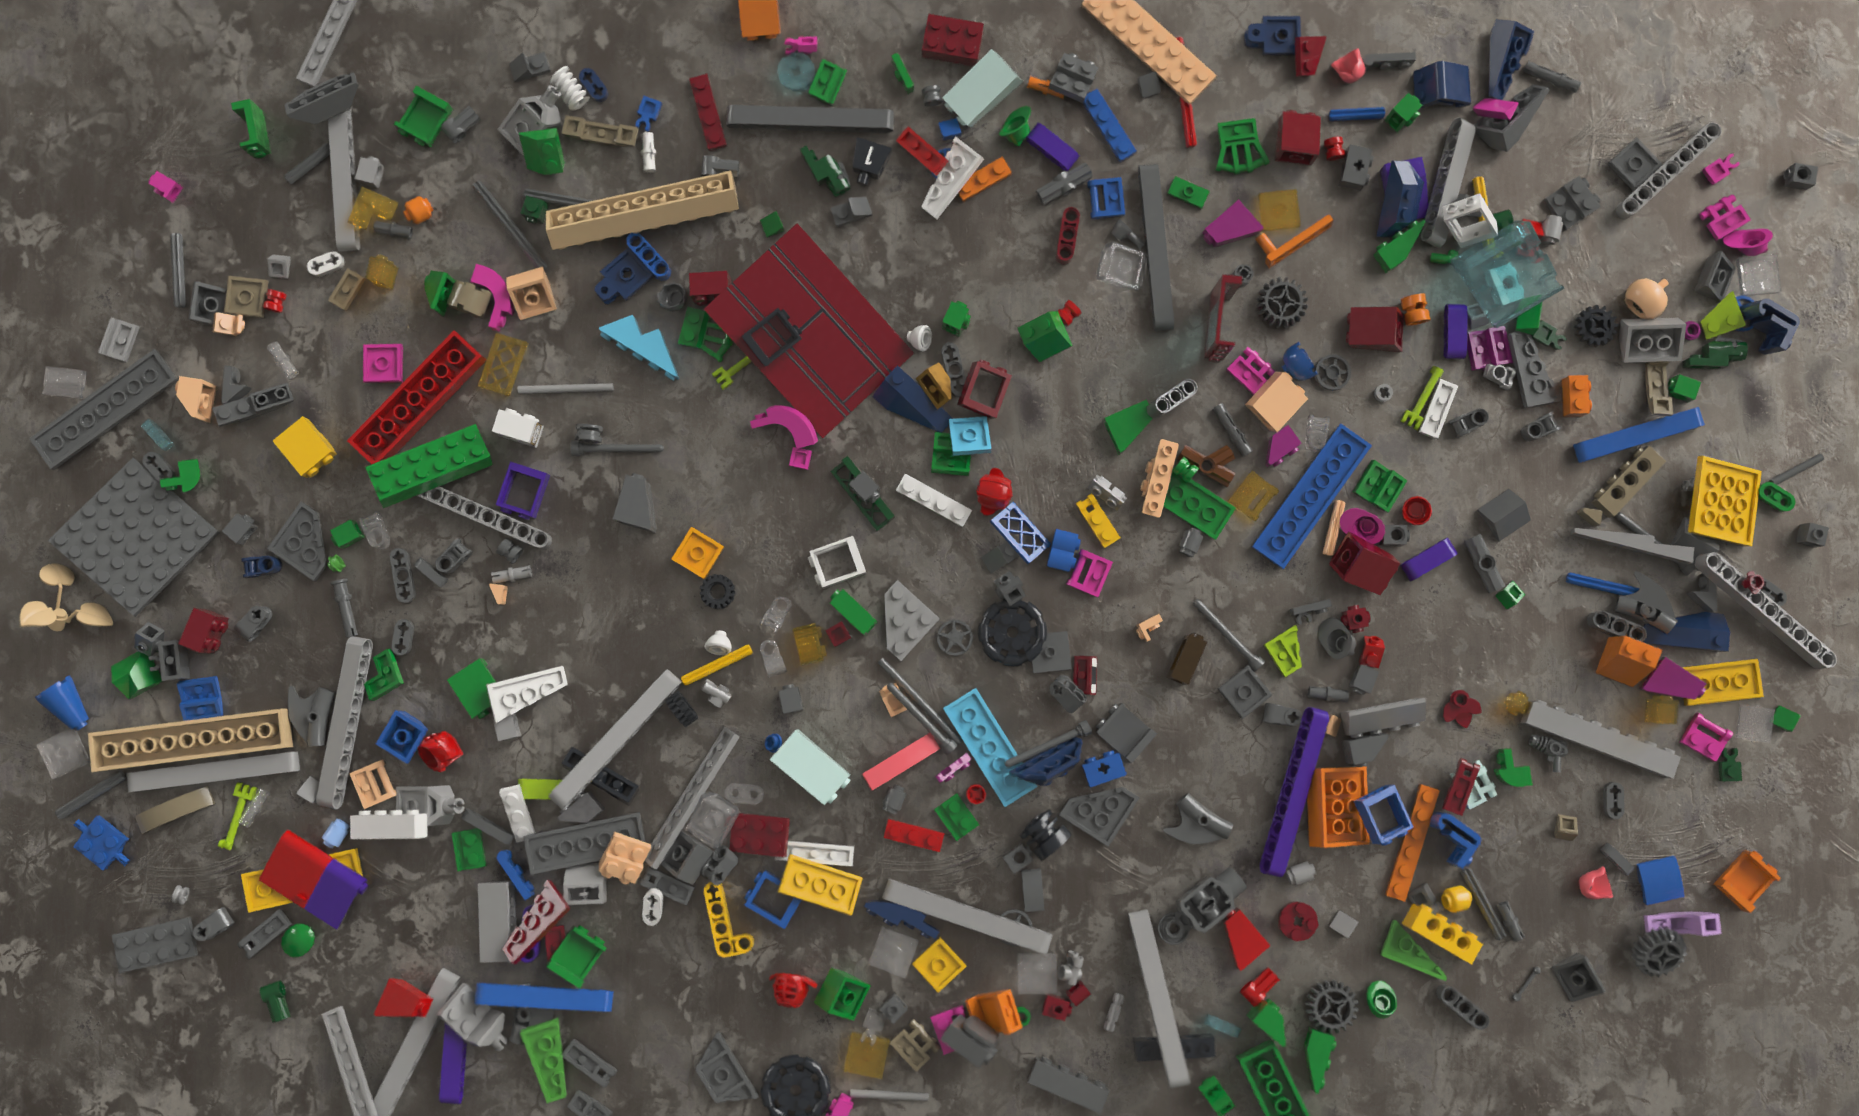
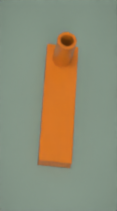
[1256,214,1333,269]

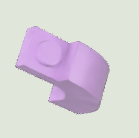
[1644,912,1721,936]

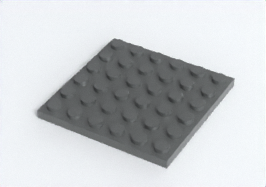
[48,458,219,617]

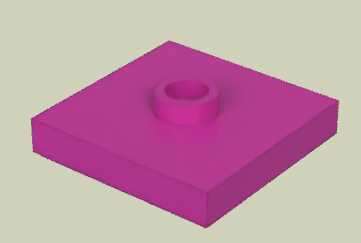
[363,344,403,383]

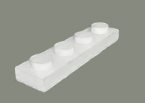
[896,474,972,527]
[775,841,854,866]

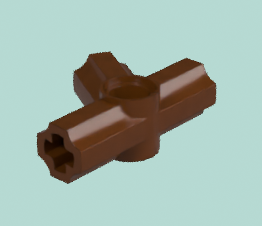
[1177,445,1236,488]

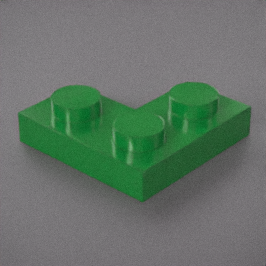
[364,649,404,701]

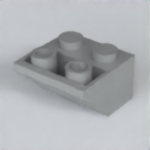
[563,862,607,905]

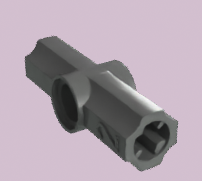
[1036,162,1093,205]
[1464,534,1505,593]

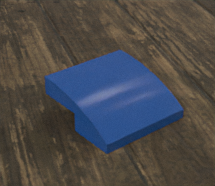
[177,676,223,721]
[1636,856,1684,905]

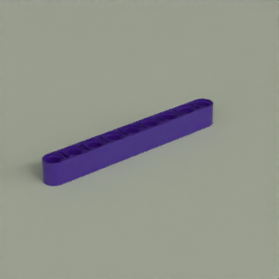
[1260,707,1329,877]

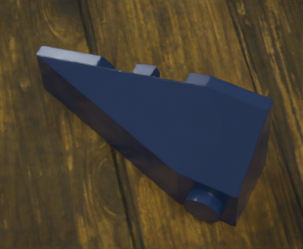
[1489,19,1535,100]
[872,365,953,433]
[1643,612,1730,652]

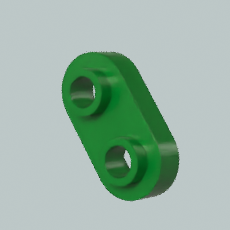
[1758,482,1795,512]

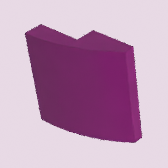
[1467,326,1513,371]

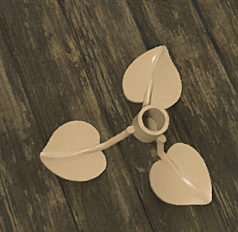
[20,564,113,631]

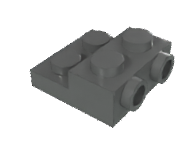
[1049,53,1099,103]
[1544,176,1601,230]

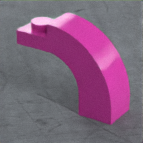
[470,264,514,332]
[750,405,818,449]

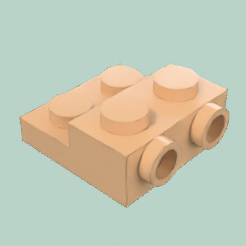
[599,832,651,884]

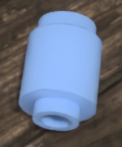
[322,818,350,849]

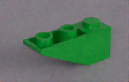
[1373,220,1426,273]
[1303,1027,1336,1094]

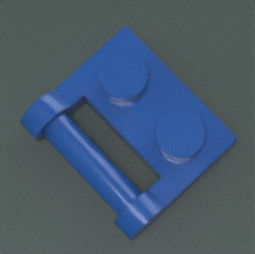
[1087,177,1125,220]

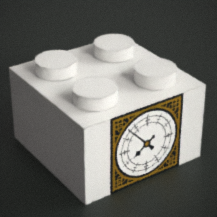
[492,408,544,448]

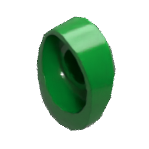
[281,924,316,957]
[1366,981,1397,1019]

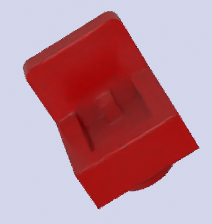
[1359,636,1385,668]

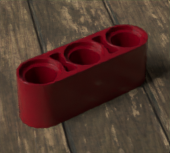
[1056,207,1080,265]

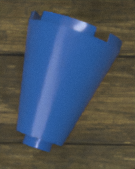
[35,675,89,731]

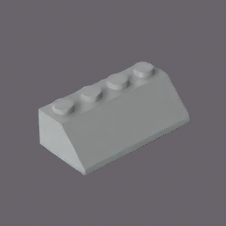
[1340,698,1426,738]

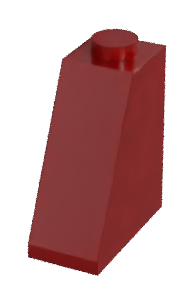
[1222,908,1270,971]
[373,978,433,1017]

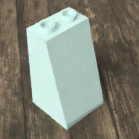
[942,49,1023,127]
[770,729,851,805]

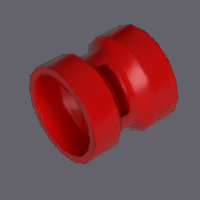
[1324,136,1346,161]
[263,289,287,313]
[1058,300,1082,327]
[966,784,986,804]

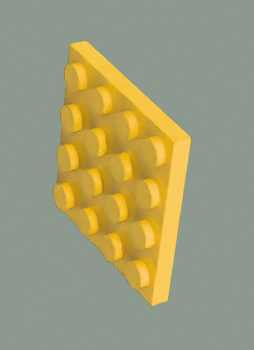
[1688,456,1762,547]

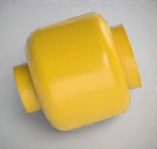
[1441,885,1472,913]

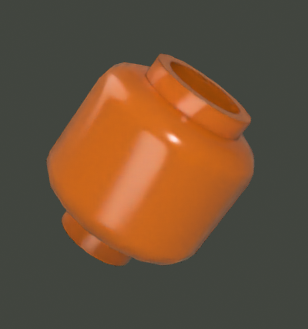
[403,196,433,225]

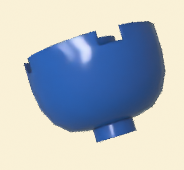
[1282,341,1318,381]

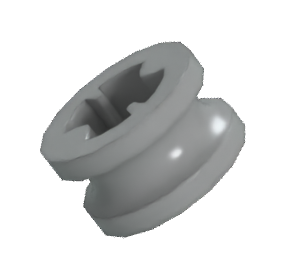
[1374,384,1393,402]
[172,885,189,905]

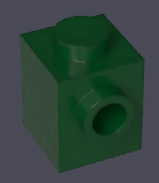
[521,196,549,224]

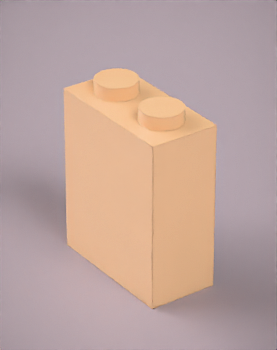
[1245,371,1308,432]

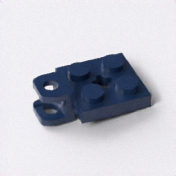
[1244,16,1301,55]
[594,247,654,305]

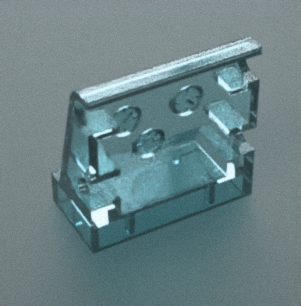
[1450,220,1564,328]

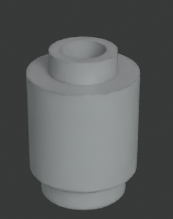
[1541,215,1563,245]
[1286,861,1316,886]

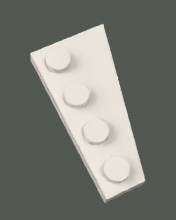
[922,136,984,219]
[486,666,568,723]

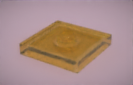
[1258,189,1301,231]
[844,1031,890,1079]

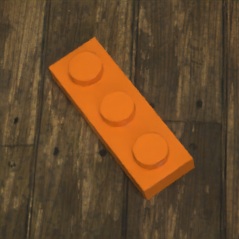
[958,156,1012,202]

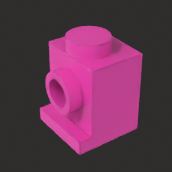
[149,171,183,203]
[825,1093,854,1116]

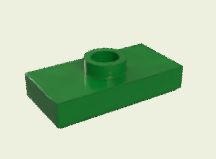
[891,53,914,94]
[1167,176,1210,210]

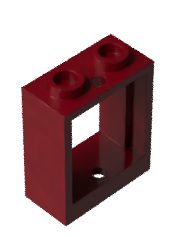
[957,360,1012,419]

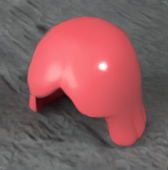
[1331,48,1365,84]
[1579,867,1613,899]

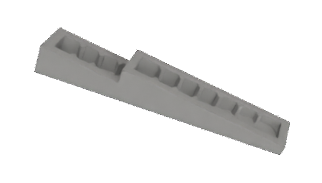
[1570,528,1694,564]

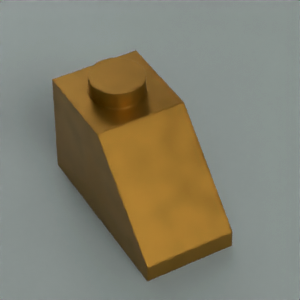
[915,363,952,410]

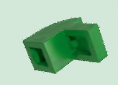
[160,459,200,492]
[1493,748,1533,787]
[1198,1076,1236,1116]

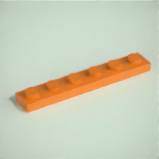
[1385,784,1440,902]

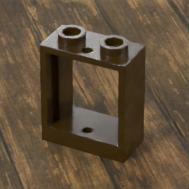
[1166,633,1208,685]

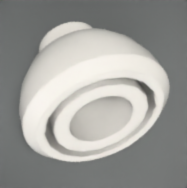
[907,325,932,352]
[705,631,732,655]

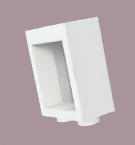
[1443,193,1498,248]
[808,536,866,589]

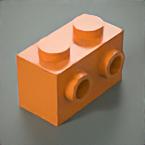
[1562,375,1592,417]

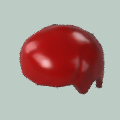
[1402,496,1432,525]

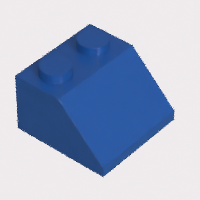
[376,710,428,764]

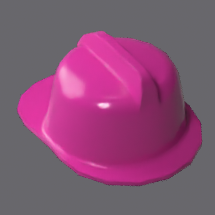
[1723,228,1773,256]
[1340,508,1385,544]

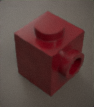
[1041,993,1072,1021]

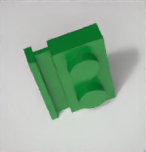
[807,59,847,106]
[934,793,979,841]
[452,828,487,871]

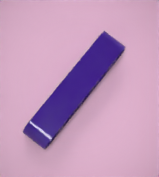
[439,1023,467,1104]

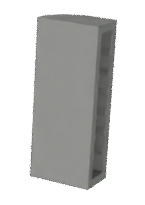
[478,881,516,962]

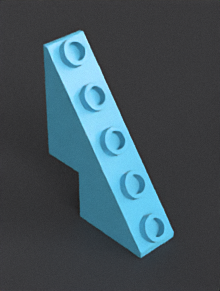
[599,315,679,381]

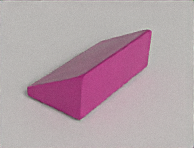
[1473,98,1518,120]

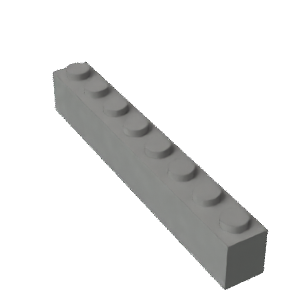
[1520,699,1681,779]

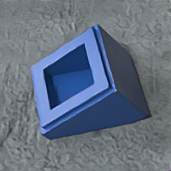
[939,118,961,141]

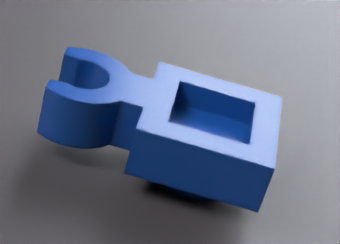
[635,96,662,132]

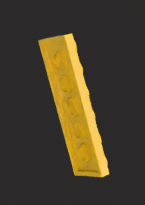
[241,848,363,913]

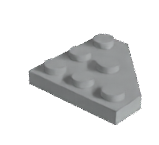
[884,580,940,661]

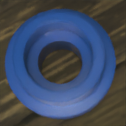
[765,733,782,753]

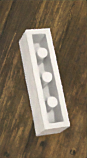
[350,810,427,839]

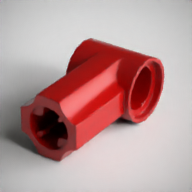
[1240,967,1280,1007]

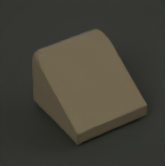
[1577,508,1603,527]
[1554,814,1578,841]

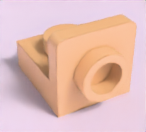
[212,312,245,336]
[1136,614,1163,642]
[879,683,907,717]

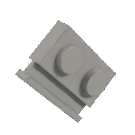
[98,317,140,362]

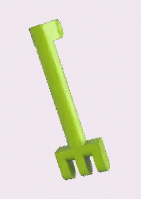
[712,356,752,390]
[1400,366,1444,430]
[218,782,257,850]

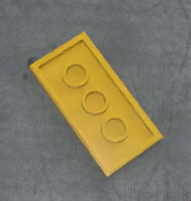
[1682,659,1764,706]
[778,854,863,916]

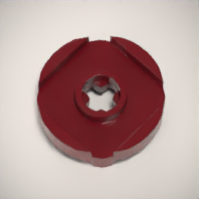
[1278,901,1319,941]

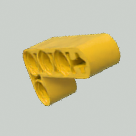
[704,881,754,957]

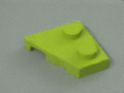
[1700,291,1746,340]
[1264,625,1302,677]

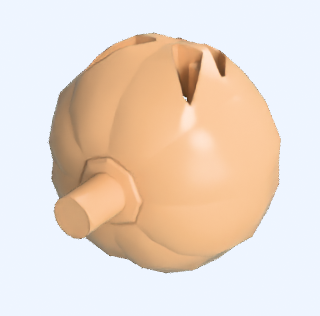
[1625,278,1669,319]

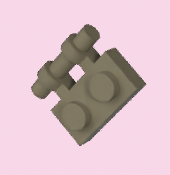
[890,1019,940,1072]

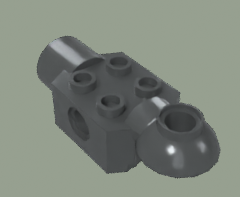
[1158,867,1247,945]

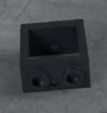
[741,308,802,367]

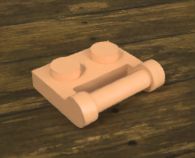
[350,759,396,809]

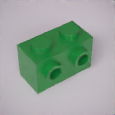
[1384,93,1423,133]
[942,301,971,337]

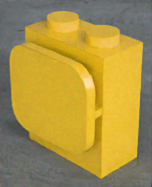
[273,416,337,478]

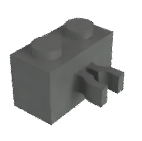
[149,640,190,681]

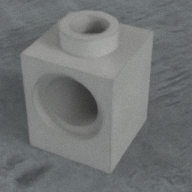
[355,156,384,188]
[493,714,521,741]

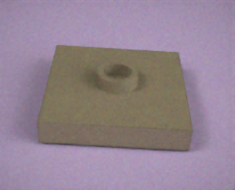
[224,276,269,318]

